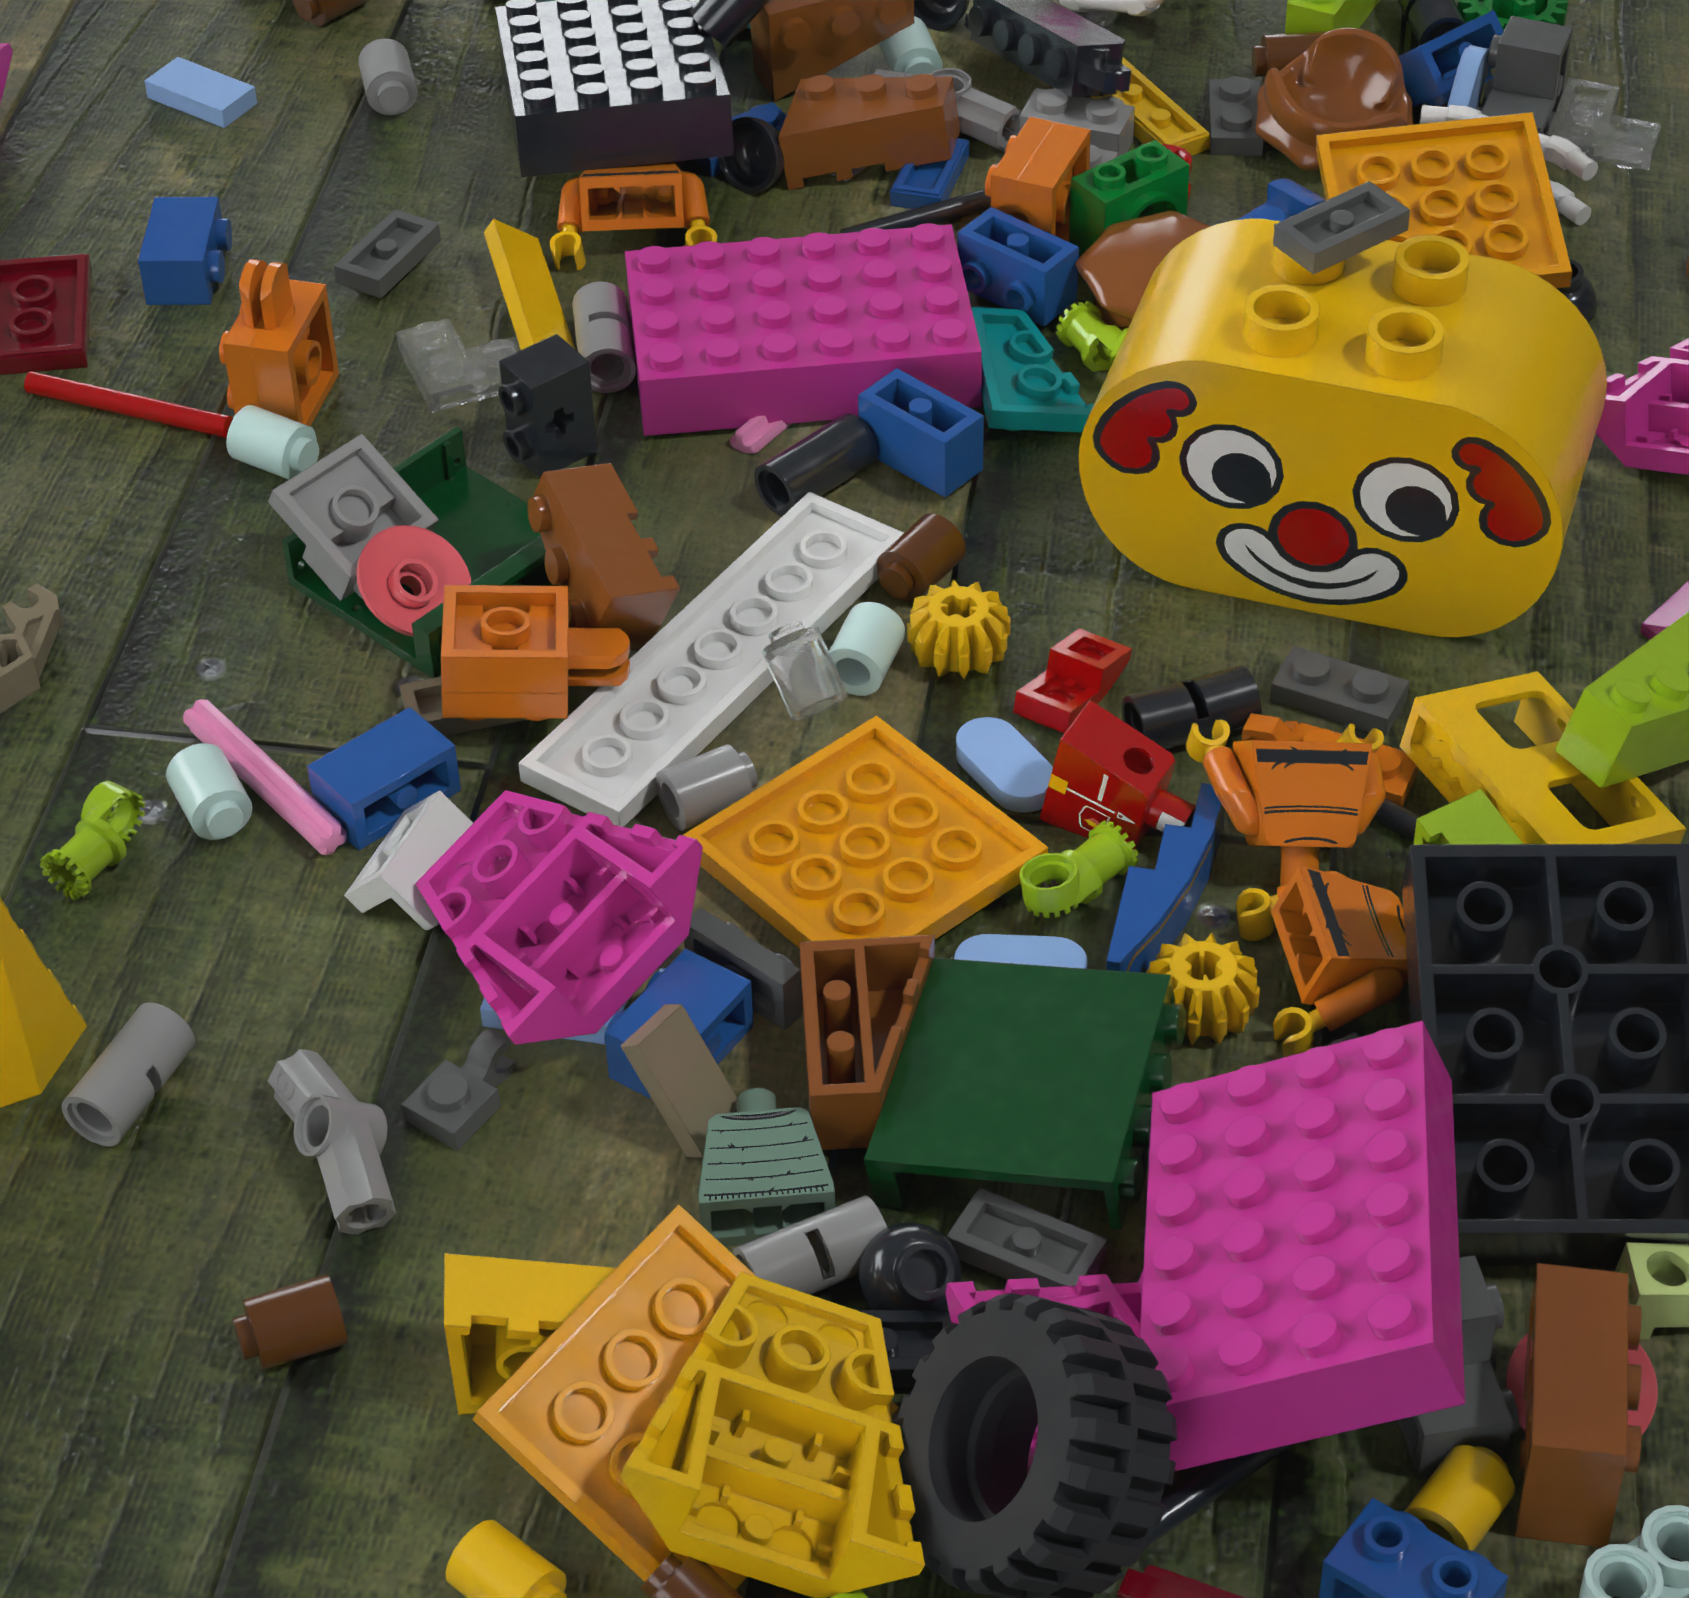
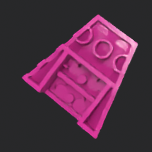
[1596,338,1689,475]
[415,790,703,1045]

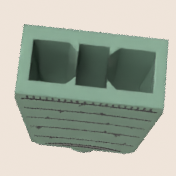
[698,1088,835,1246]

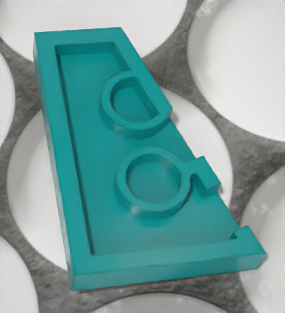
[971,307,1094,433]

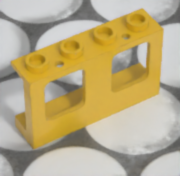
[1399,671,1686,844]

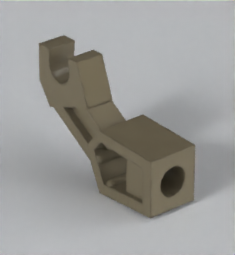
[0,583,64,714]

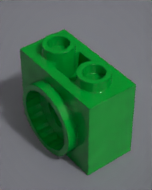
[1069,140,1190,257]

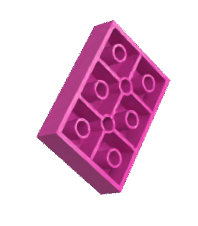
[625,223,982,436]
[1140,1020,1465,1471]

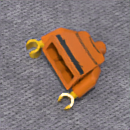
[550,162,717,271]
[1186,720,1386,885]
[1236,865,1408,1057]

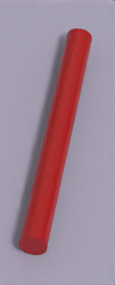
[24,371,233,438]

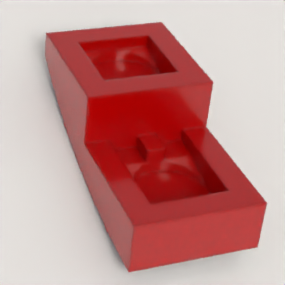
[1013,628,1132,734]

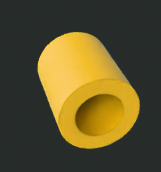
[1404,1445,1515,1551]
[445,1520,567,1598]

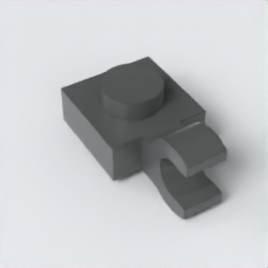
[401,1028,516,1151]

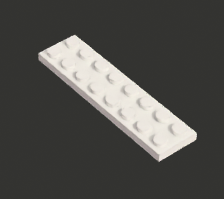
[518,492,904,827]

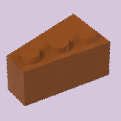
[750,0,915,102]
[778,74,960,190]
[527,463,680,651]
[799,934,935,1150]
[1515,1263,1642,1547]

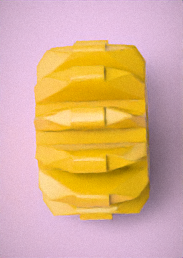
[907,579,1011,679]
[1146,932,1260,1045]

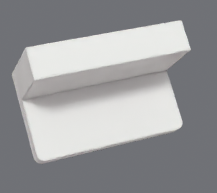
[344,790,473,930]

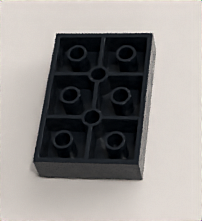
[495,0,734,177]
[1402,844,1689,1265]

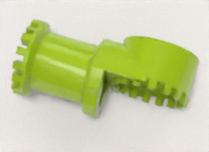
[1056,301,1128,372]
[40,781,145,900]
[1019,821,1139,918]

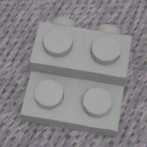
[1019,88,1135,169]
[268,434,439,601]

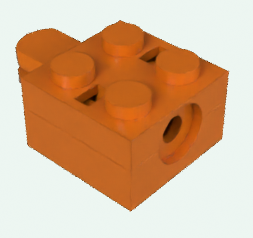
[985,116,1091,242]
[219,259,339,426]
[441,585,630,721]

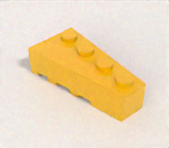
[444,1253,616,1415]

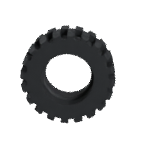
[898,1293,1177,1598]

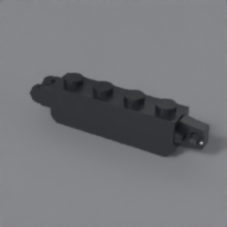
[964,0,1131,97]

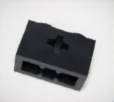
[498,334,597,479]

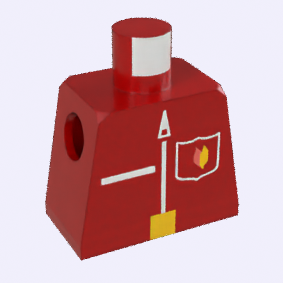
[1040,701,1196,850]

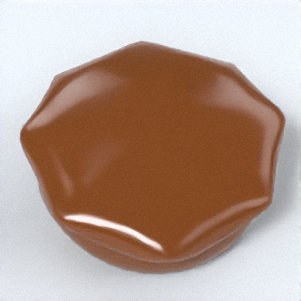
[1255,28,1413,171]
[1075,211,1211,331]

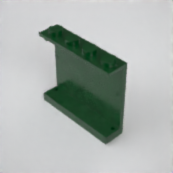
[282,427,557,678]
[864,958,1186,1230]

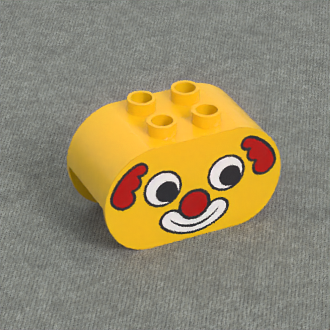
[1079,219,1607,637]

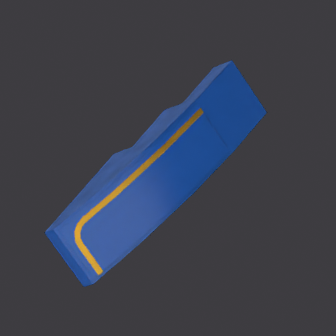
[1106,783,1225,973]

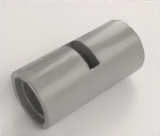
[572,281,636,393]
[62,1003,195,1147]
[733,1195,887,1295]

